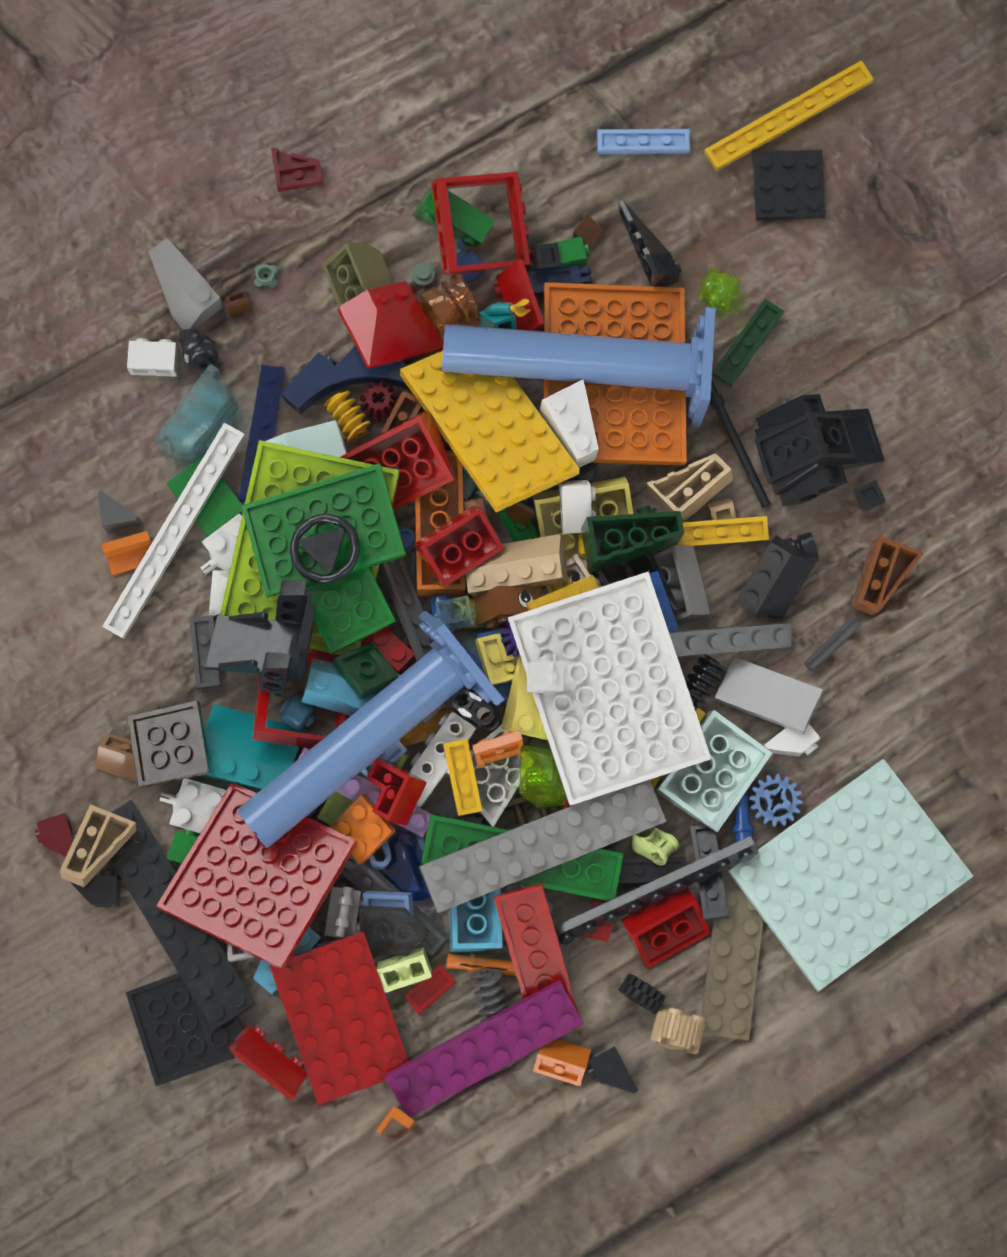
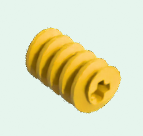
[324,391,371,444]

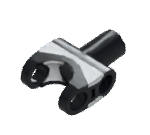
[443,689,500,733]

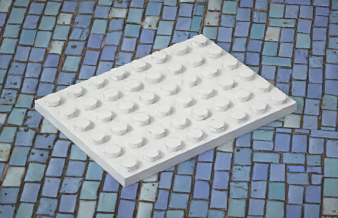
[508,572,711,806]

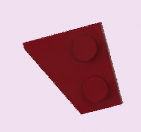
[271,148,324,192]

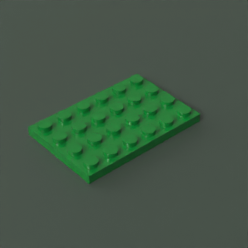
[241,463,406,598]

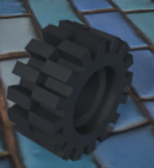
[618,973,666,1014]

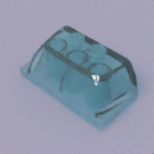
[155,364,239,463]

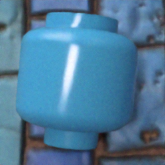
[279,695,316,731]

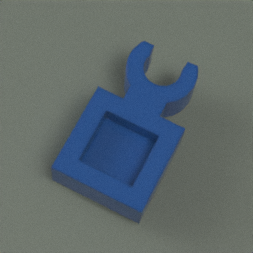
[456,242,485,285]

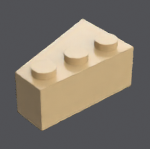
[646,453,733,522]
[60,804,137,887]

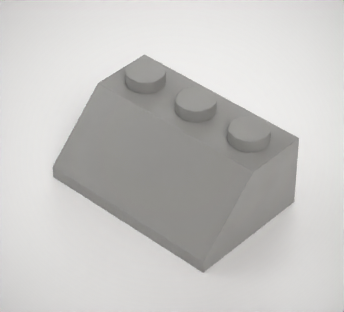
[653,546,710,625]

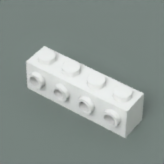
[410,711,478,808]

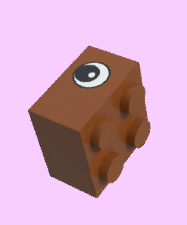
[473,586,540,630]

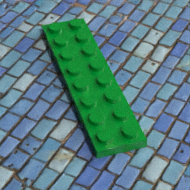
[421,815,624,901]

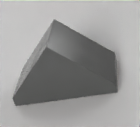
[97,490,142,531]

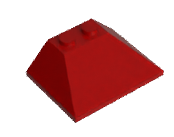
[337,281,444,369]

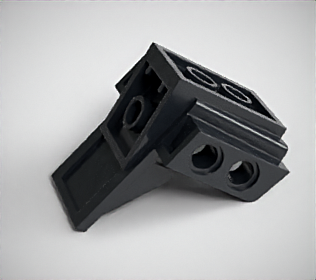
[754,394,885,506]
[205,580,316,694]

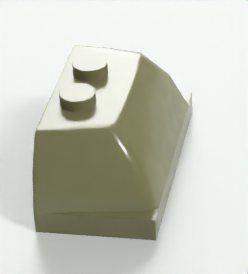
[322,242,393,347]

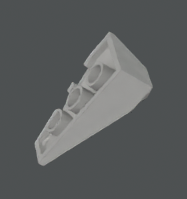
[149,238,223,331]

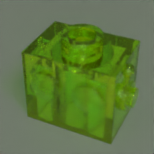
[698,267,741,311]

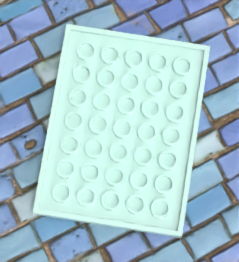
[728,759,973,992]

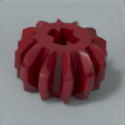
[359,381,399,421]

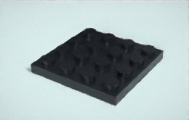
[125,973,243,1087]

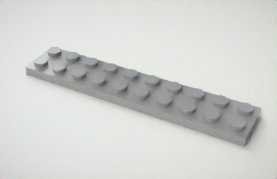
[419,780,666,913]

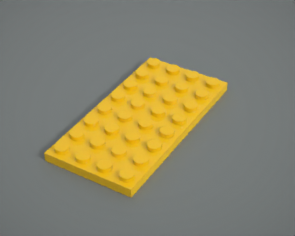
[400,351,580,512]

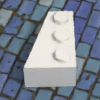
[540,380,598,468]

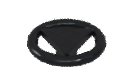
[289,514,360,584]

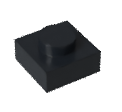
[853,480,886,512]

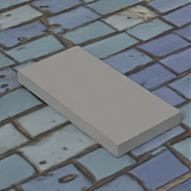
[715,657,823,734]

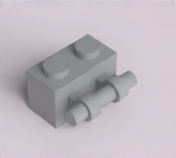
[324,887,364,940]

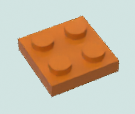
[329,794,396,864]

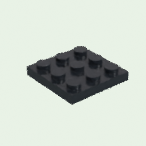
[752,150,826,221]

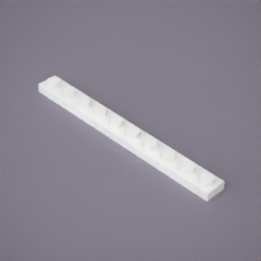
[102,423,246,639]

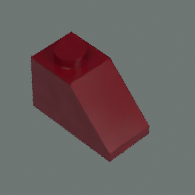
[35,813,75,857]

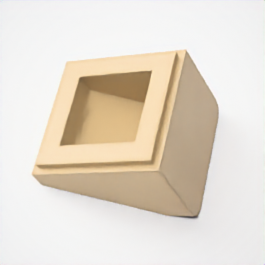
[707,498,736,520]

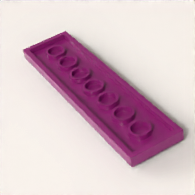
[384,980,583,1118]

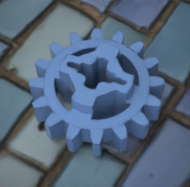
[749,774,803,828]

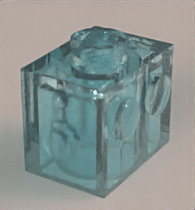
[434,596,476,630]

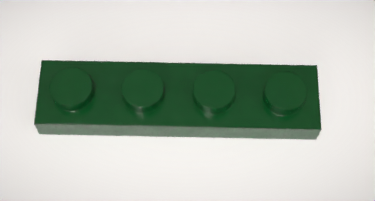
[712,299,785,387]

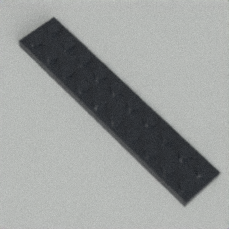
[110,800,257,1031]

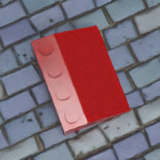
[340,410,455,510]

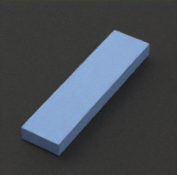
[597,129,690,154]

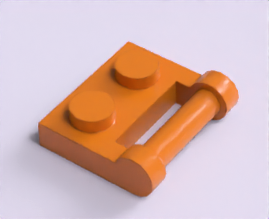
[472,731,525,769]

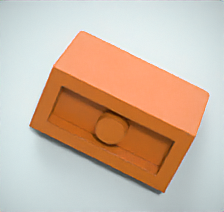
[101,531,152,576]
[533,1039,591,1086]
[376,1106,417,1135]

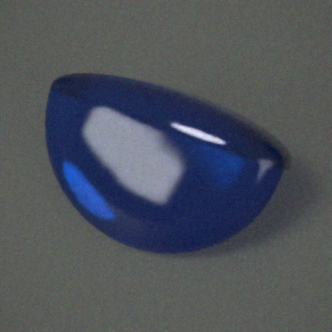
[383,831,431,901]

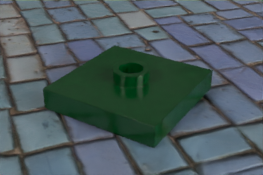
[332,642,399,699]

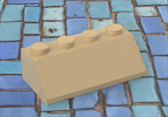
[466,534,568,597]

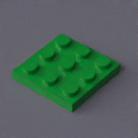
[305,567,396,655]

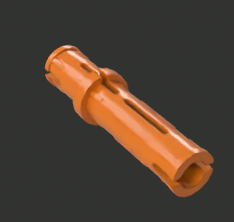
[446,953,516,976]

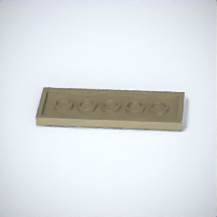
[701,887,764,1041]

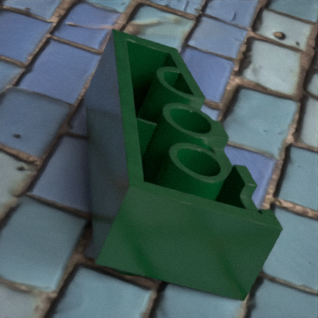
[581,511,684,573]

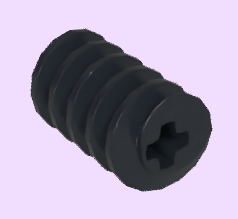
[685,654,727,708]

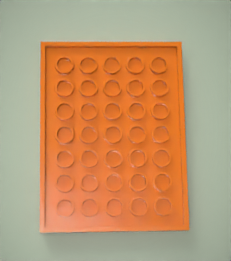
[543,283,687,466]

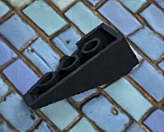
[618,200,682,287]

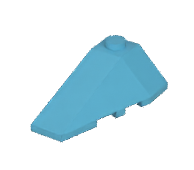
[301,658,380,716]

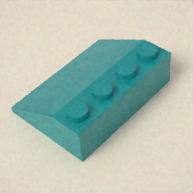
[201,704,306,791]

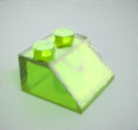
[519,746,566,808]

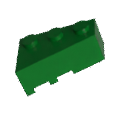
[412,187,495,248]

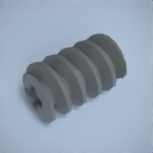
[471,969,508,1023]

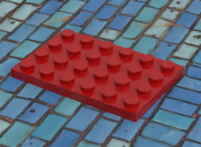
[269,931,409,1105]

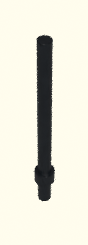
[710,379,771,508]

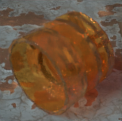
[420,274,480,336]

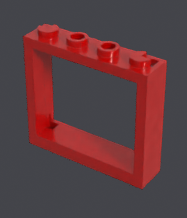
[431,172,532,276]
[252,648,350,748]

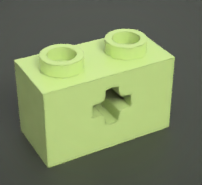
[377,946,432,993]

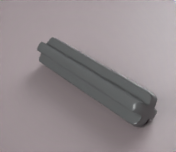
[804,616,862,672]

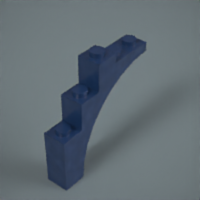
[281,346,411,415]

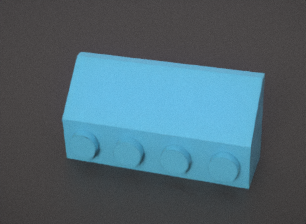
[449,888,502,952]

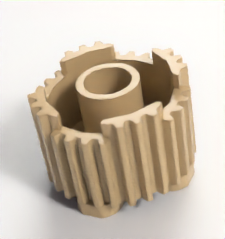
[650,1008,705,1054]

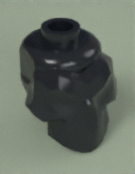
[179,329,219,370]

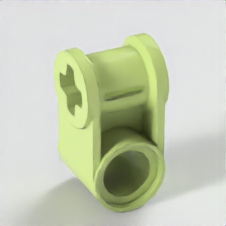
[632,827,679,866]

